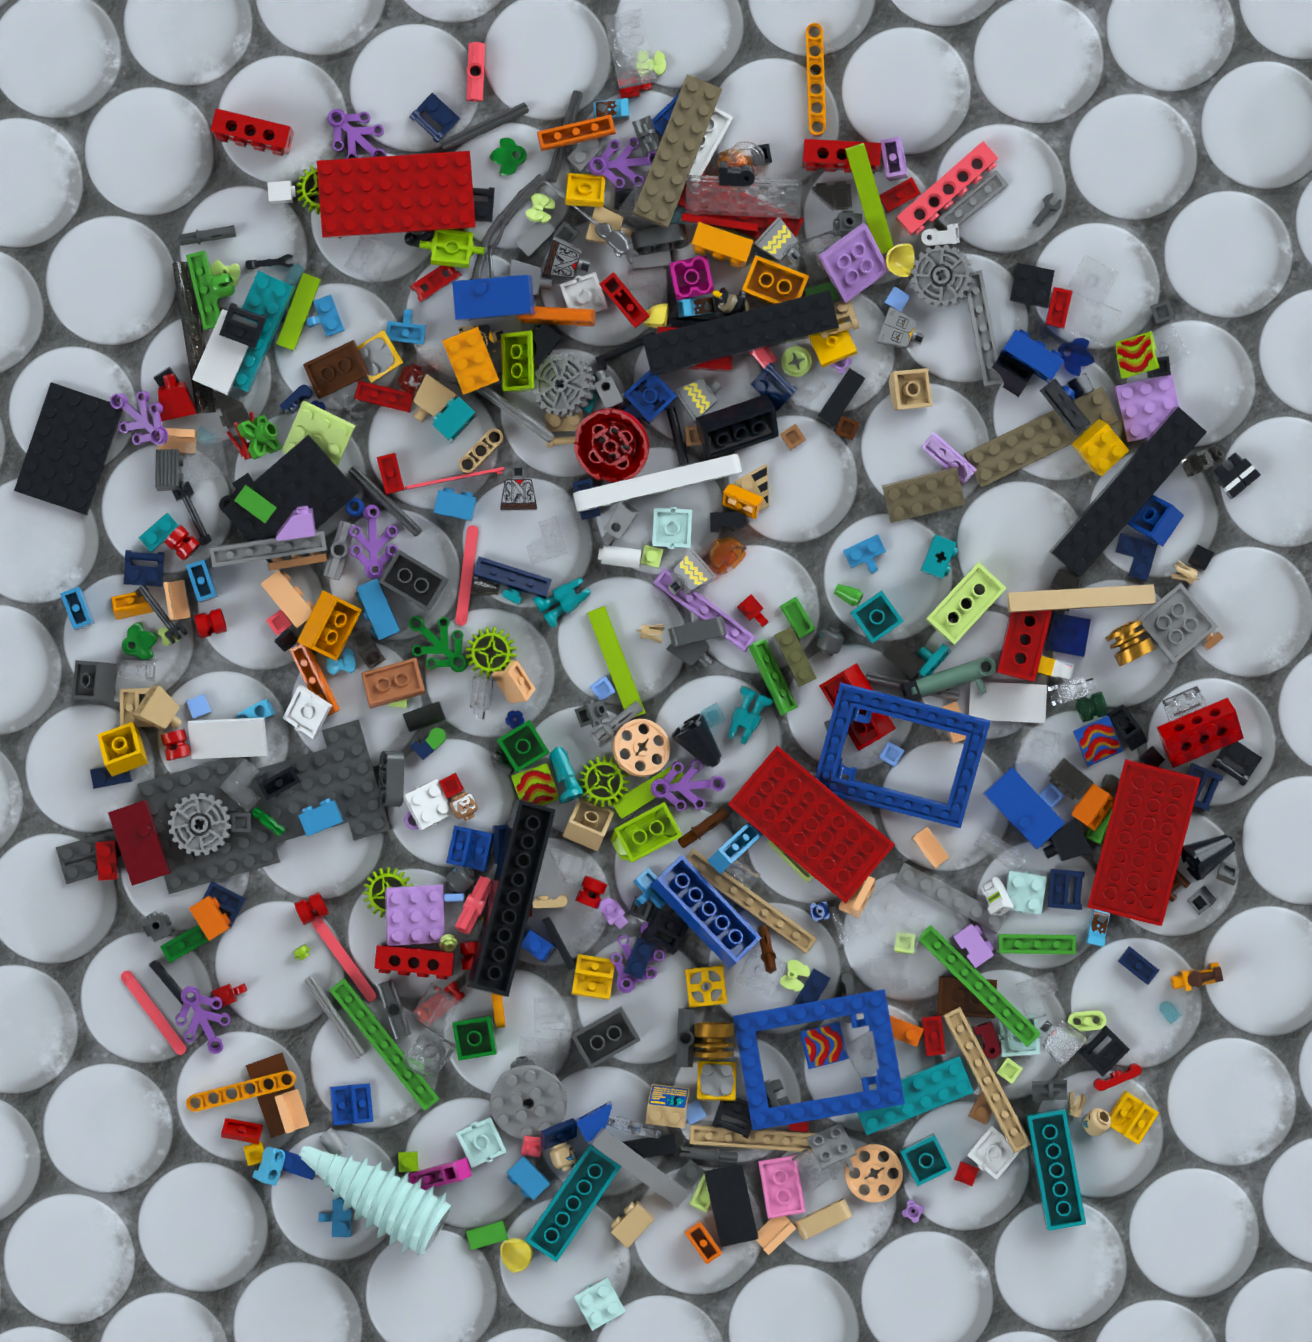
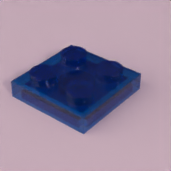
[1046,612,1091,657]

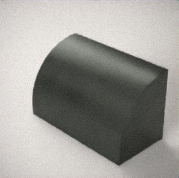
[403,701,446,732]

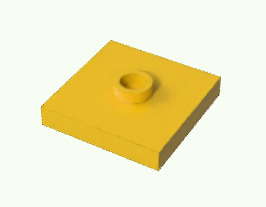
[565,173,606,207]
[809,321,858,368]

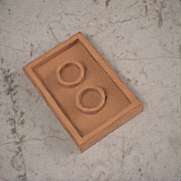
[361,658,426,709]

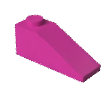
[408,1157,472,1190]

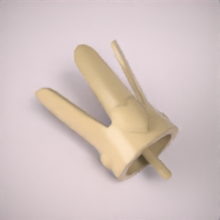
[1170,560,1200,584]
[636,624,665,644]
[1066,1091,1088,1121]

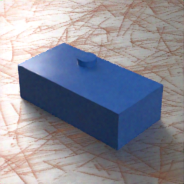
[452,275,535,321]
[982,767,1065,849]

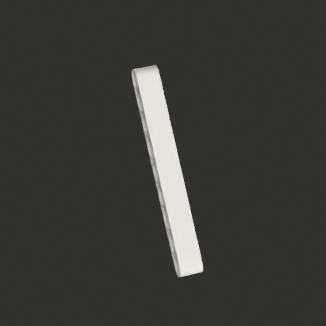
[573,454,742,512]

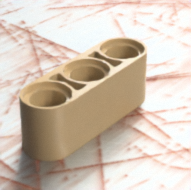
[459,428,504,474]
[794,1198,853,1240]

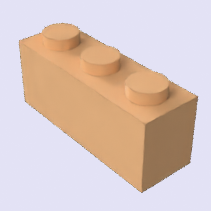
[261,570,314,629]

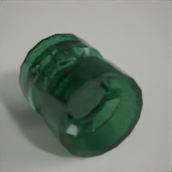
[1075,691,1109,723]

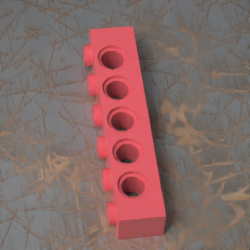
[896,141,998,236]

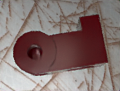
[973,1021,1001,1059]

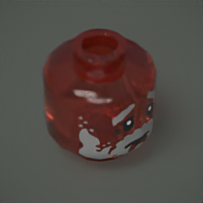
[397,363,425,393]

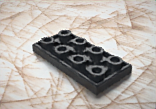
[704,1163,759,1247]

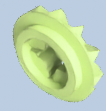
[781,346,812,377]

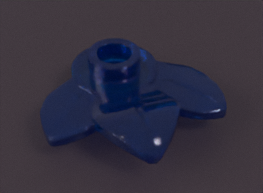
[1058,338,1095,376]

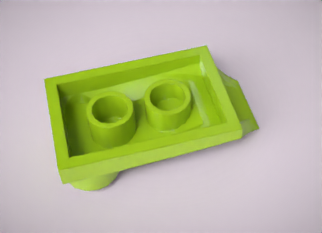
[610,802,683,863]

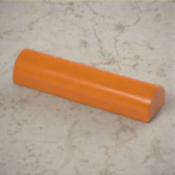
[537,114,616,152]
[516,306,596,327]
[289,643,340,717]

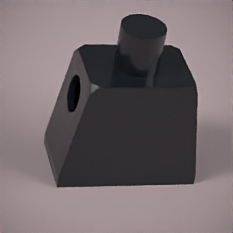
[1043,819,1092,861]

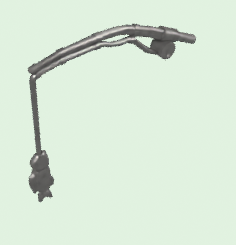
[465,174,639,321]

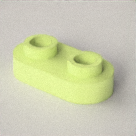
[1067,1010,1106,1031]

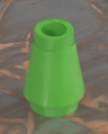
[834,584,864,607]

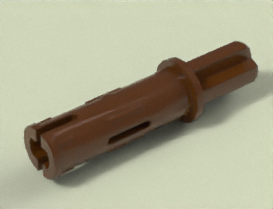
[678,807,730,848]
[757,925,777,974]

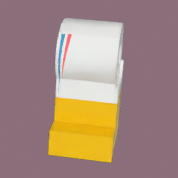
[1037,656,1074,680]

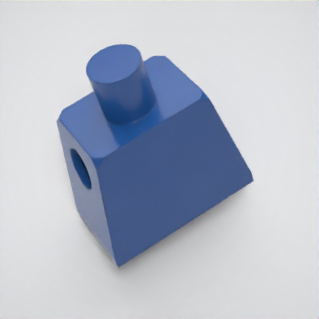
[521,926,557,963]

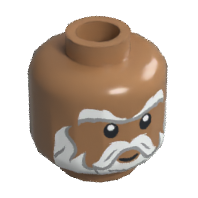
[450,791,478,821]

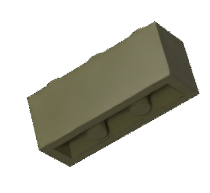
[774,627,817,687]

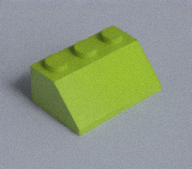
[501,331,534,392]

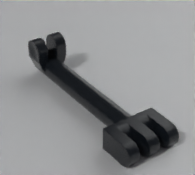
[595,332,655,371]
[172,481,212,546]
[135,584,188,644]

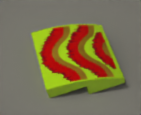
[1115,331,1159,379]
[511,763,559,806]

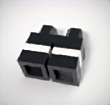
[1213,452,1261,500]

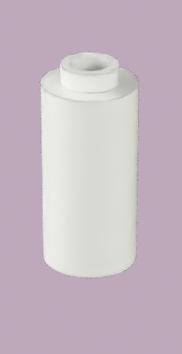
[598,545,642,569]

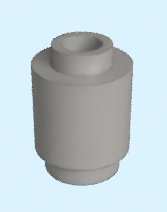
[320,1127,347,1156]

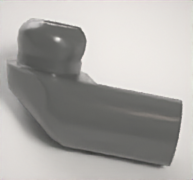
[491,749,513,775]

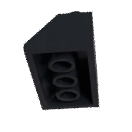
[695,394,779,460]

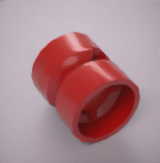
[164,525,200,561]
[194,608,227,639]
[161,729,191,761]
[575,875,608,909]
[294,892,329,925]
[460,941,478,970]

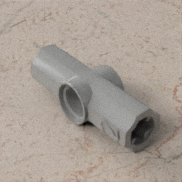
[323,521,356,581]

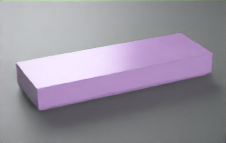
[921,432,977,485]

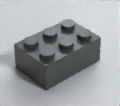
[379,549,449,612]
[571,1006,641,1069]

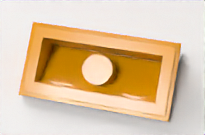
[722,484,763,519]
[111,589,153,620]

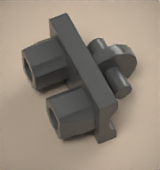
[632,116,660,155]
[764,1079,791,1108]
[1032,1080,1068,1101]

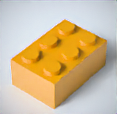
[691,222,753,268]
[742,255,809,305]
[442,326,499,395]
[297,590,362,661]

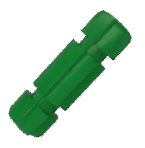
[251,807,285,837]

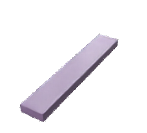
[653,568,756,652]

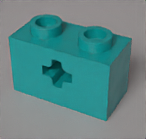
[920,534,958,579]

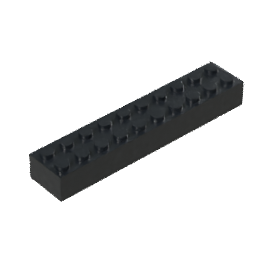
[642,290,839,377]
[1049,407,1207,577]
[466,800,556,997]

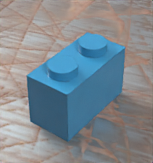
[434,488,477,521]
[186,559,219,603]
[60,587,95,630]
[298,799,344,837]
[507,1156,551,1200]

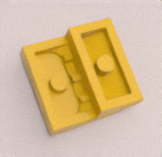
[572,954,616,1000]
[1109,1090,1159,1145]

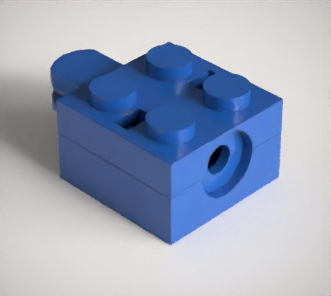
[623,370,677,424]

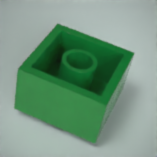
[497,720,550,773]
[452,1015,497,1061]

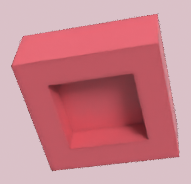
[266,610,293,636]
[521,1136,542,1157]

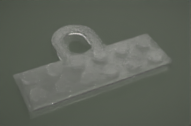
[685,141,802,219]

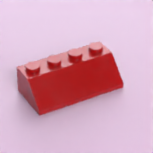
[819,663,896,751]

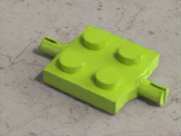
[419,230,485,268]

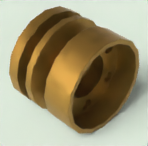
[1105,620,1155,666]
[694,1022,734,1060]

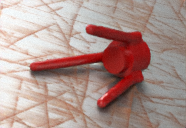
[227,411,254,460]

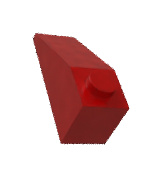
[599,272,650,328]

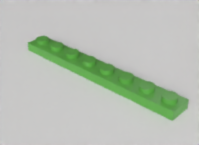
[917,925,1041,1047]
[329,978,440,1111]

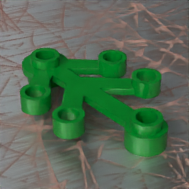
[409,616,468,672]

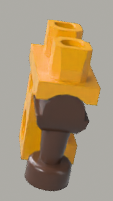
[1170,962,1223,991]

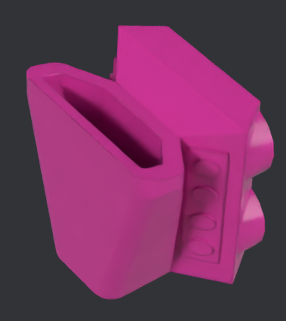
[669,255,714,301]

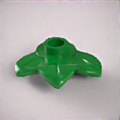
[489,138,527,176]
[121,622,158,660]

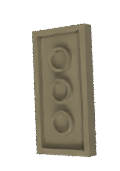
[882,467,965,523]

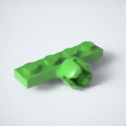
[186,251,235,330]

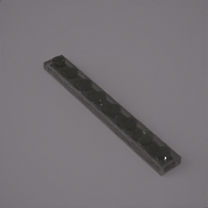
[172,262,216,414]

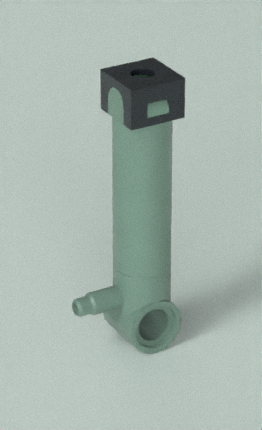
[900,657,996,701]

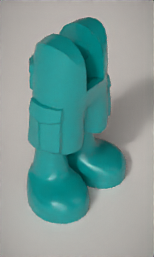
[532,577,591,629]
[727,686,774,745]
[550,747,584,804]

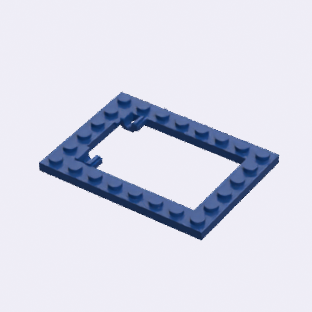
[815,682,990,828]
[733,989,905,1130]

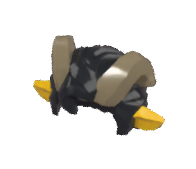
[712,287,750,316]

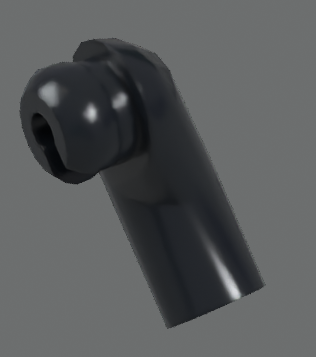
[404,231,433,248]

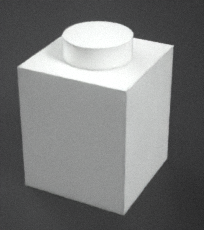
[267,181,296,204]

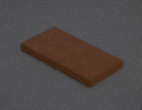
[246,1052,295,1138]

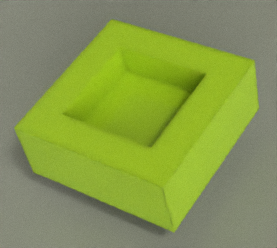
[398,1151,419,1172]

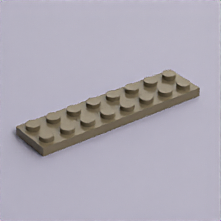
[632,74,722,229]
[964,387,1119,488]

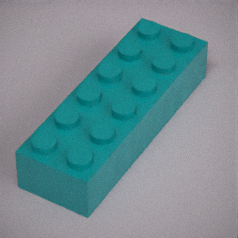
[233,271,296,392]
[857,1055,974,1135]
[1026,1108,1086,1231]
[525,1143,622,1262]

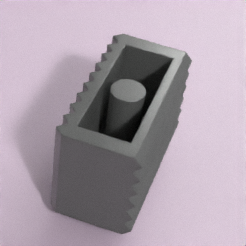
[155,449,184,491]

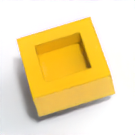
[243,1142,264,1166]

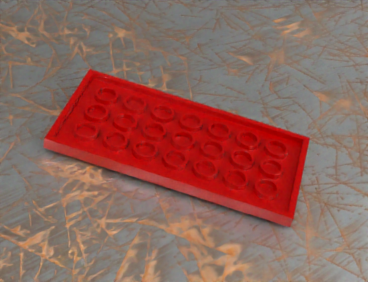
[317,151,476,238]
[728,746,895,903]
[1087,759,1201,926]

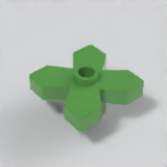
[236,415,282,460]

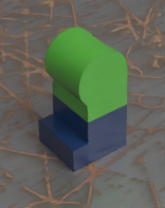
[411,728,447,760]

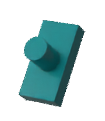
[917,643,951,677]

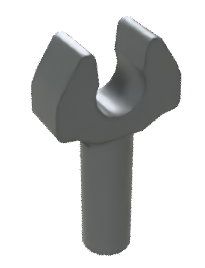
[1032,193,1062,227]

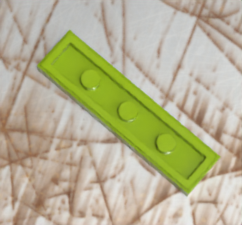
[276,273,321,351]
[612,764,684,819]

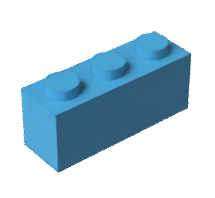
[355,579,401,641]
[707,822,763,874]

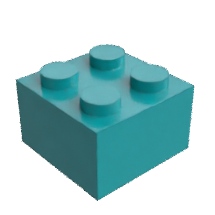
[432,396,477,443]
[849,590,904,644]
[899,1133,952,1187]

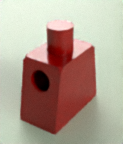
[158,374,197,422]

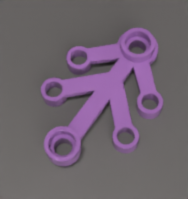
[328,109,387,159]
[588,137,656,189]
[110,391,168,445]
[348,505,398,580]
[651,759,726,811]
[610,922,665,993]
[175,986,230,1054]

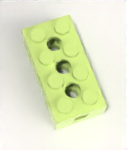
[925,562,1007,645]

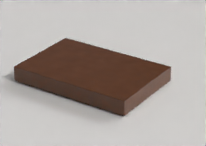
[303,340,370,399]
[937,976,997,1019]

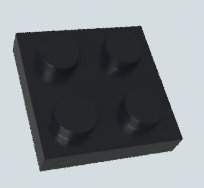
[1009,263,1055,309]

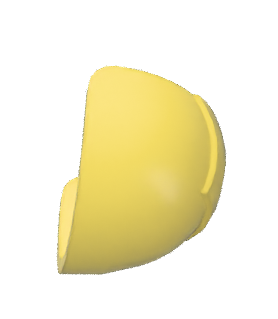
[886,244,915,277]
[643,303,669,329]
[500,1238,533,1273]

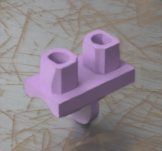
[599,898,628,929]

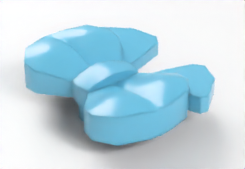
[326,648,356,675]

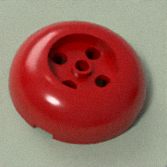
[574,408,649,483]

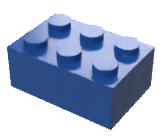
[1000,329,1064,383]

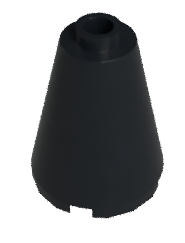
[671,713,722,768]
[1181,835,1236,881]

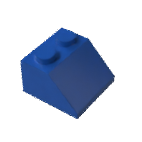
[1127,495,1184,547]
[576,1101,612,1142]

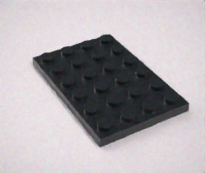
[14,382,123,515]
[222,434,359,563]

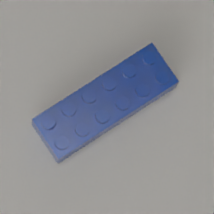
[650,855,761,968]

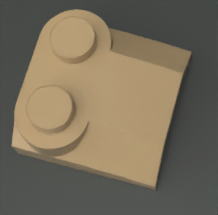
[889,368,933,411]

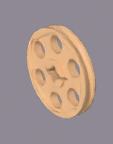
[612,719,670,777]
[845,1144,903,1202]

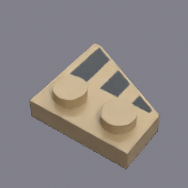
[734,464,769,512]

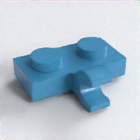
[306,294,344,337]
[386,309,426,345]
[843,534,886,574]
[633,868,666,908]
[318,1198,352,1237]

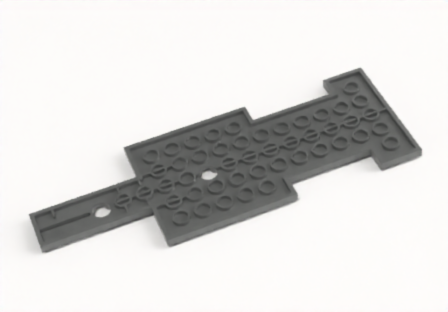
[56,719,391,894]

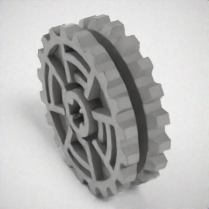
[911,244,975,308]
[533,353,595,417]
[168,793,232,856]

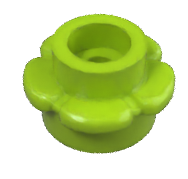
[293,944,311,961]

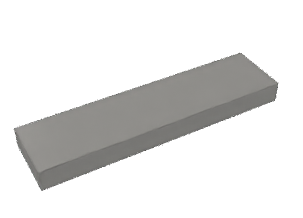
[937,170,1009,230]

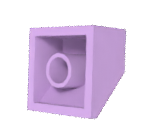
[276,506,316,541]

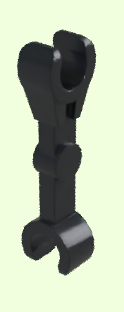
[245,254,294,270]

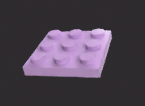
[818,223,889,303]
[1115,374,1179,443]
[385,884,444,946]

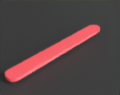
[405,467,505,490]
[455,525,478,626]
[312,917,377,1002]
[121,971,187,1055]

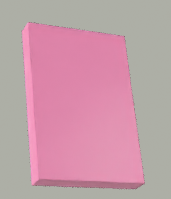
[758,1155,806,1219]

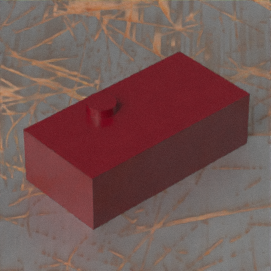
[108,800,171,886]

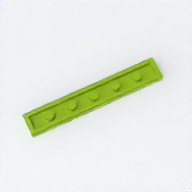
[845,143,894,255]
[587,606,646,718]

